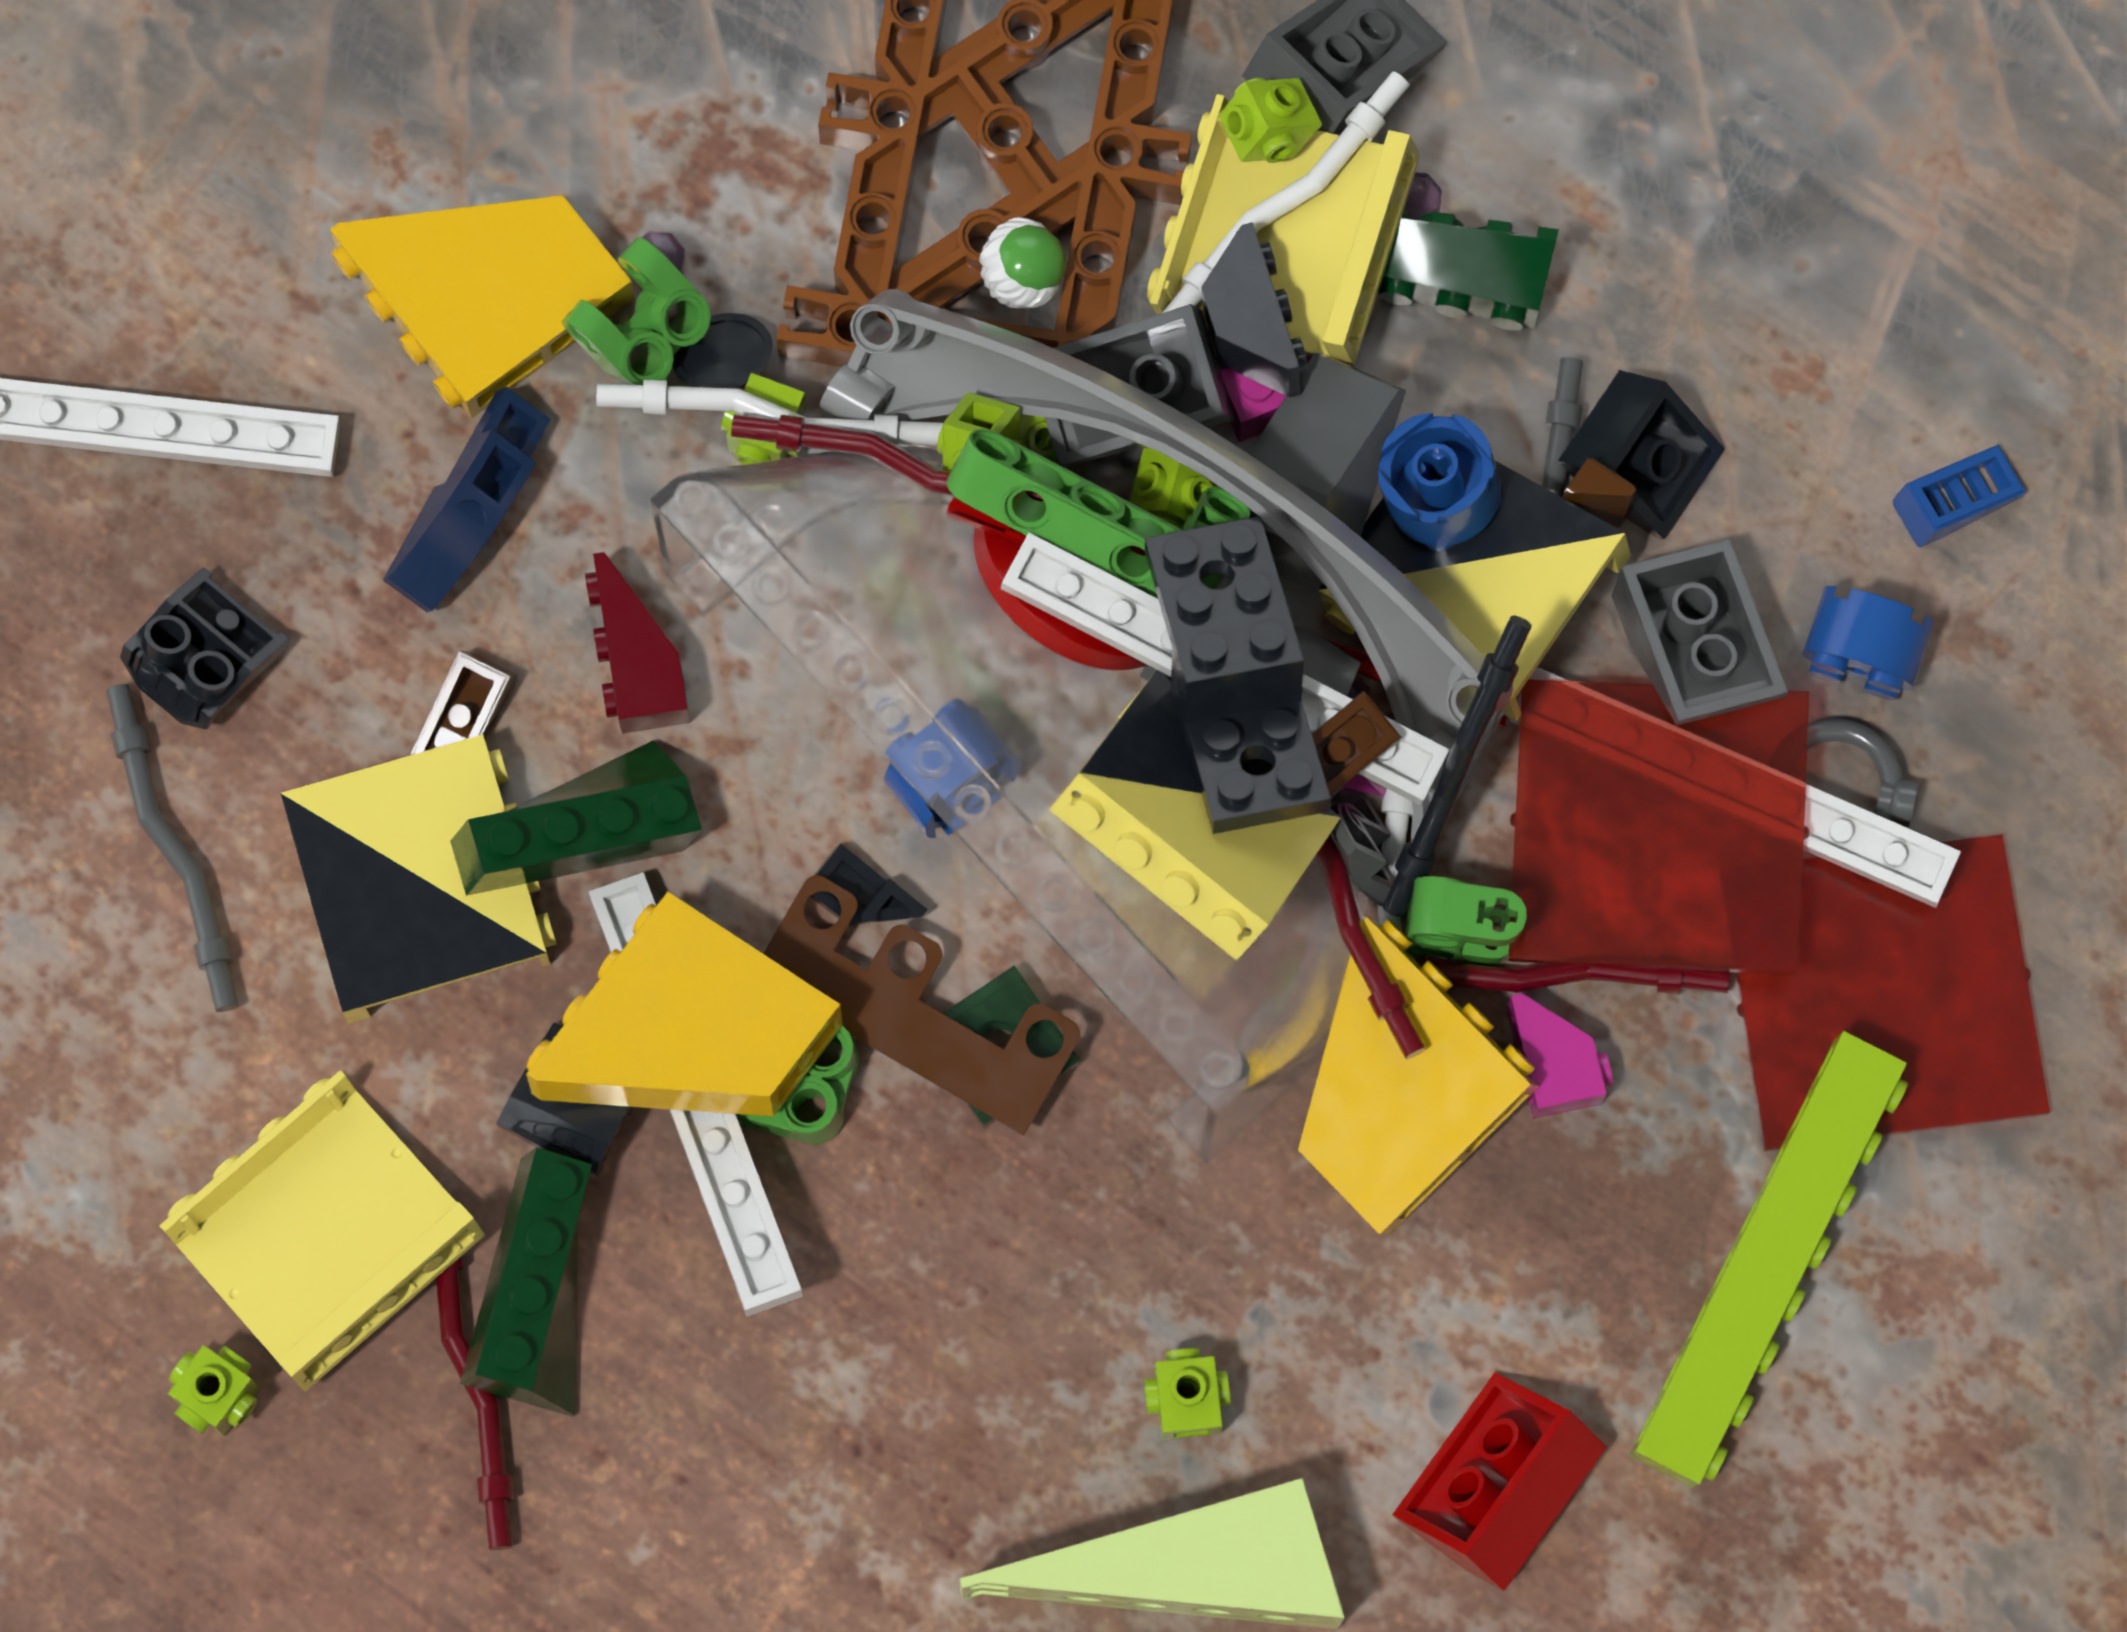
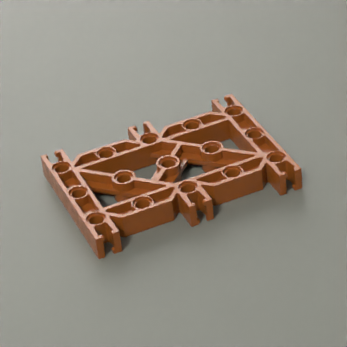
[777,0,1192,367]

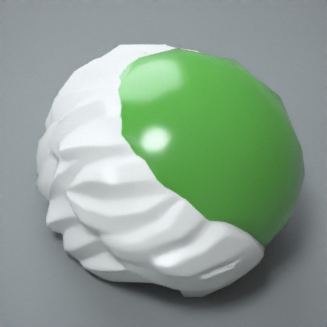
[979,217,1066,309]

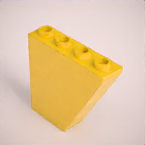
[330,195,635,419]
[526,892,843,1117]
[1298,916,1539,1236]

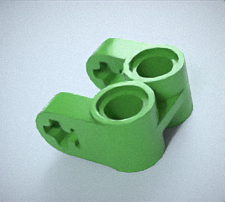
[562,237,711,385]
[1405,876,1527,964]
[735,1026,860,1145]

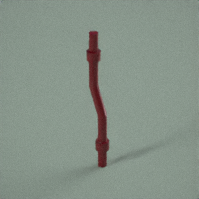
[731,414,1044,501]
[1315,834,1426,1059]
[1414,954,1730,995]
[436,1255,514,1550]

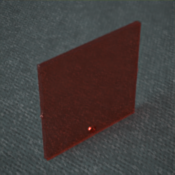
[1508,679,1810,975]
[1719,834,2050,1152]

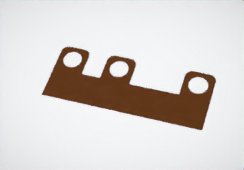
[763,875,1080,1136]

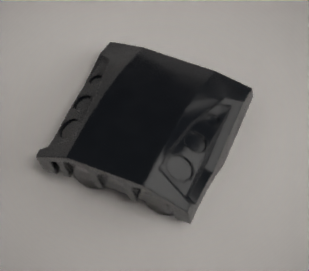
[120,567,290,730]
[496,1022,633,1177]

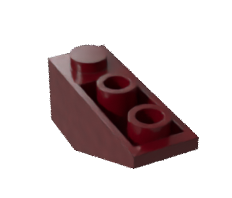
[585,552,690,734]

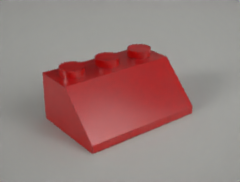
[1392,1372,1607,1591]

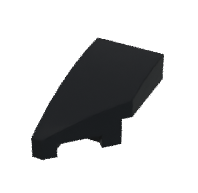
[810,843,928,926]

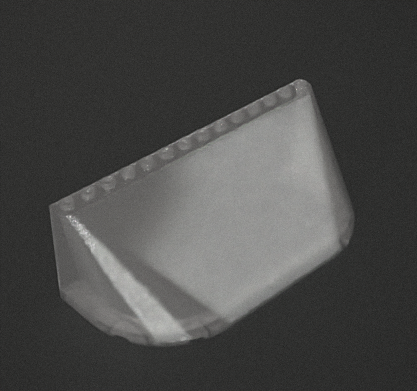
[650,444,1368,1164]

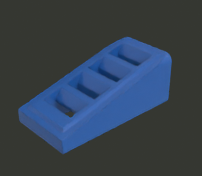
[1893,444,2027,547]

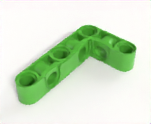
[946,429,1250,599]

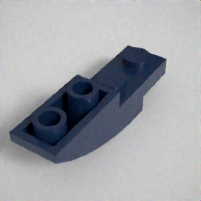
[383,387,551,613]

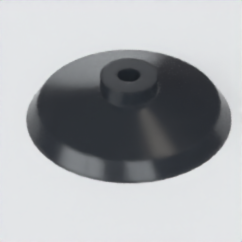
[673,313,773,388]

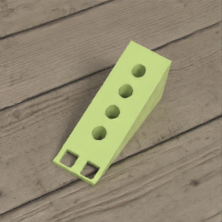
[959,1478,1344,1630]

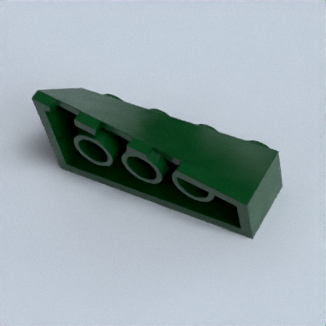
[1377,209,1559,331]
[450,740,702,896]
[460,1147,592,1417]

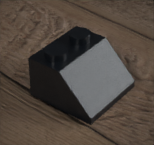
[1558,370,1725,539]

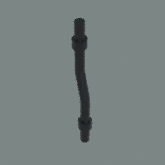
[1383,616,1532,917]

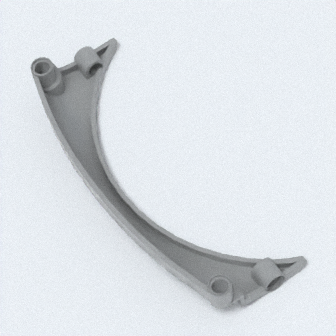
[802,289,1513,839]

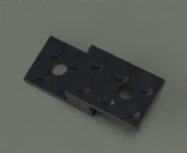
[1145,516,1331,834]

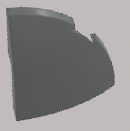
[1330,788,1394,907]

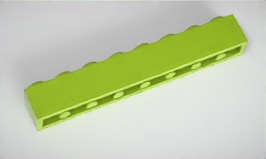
[1629,1031,1908,1488]

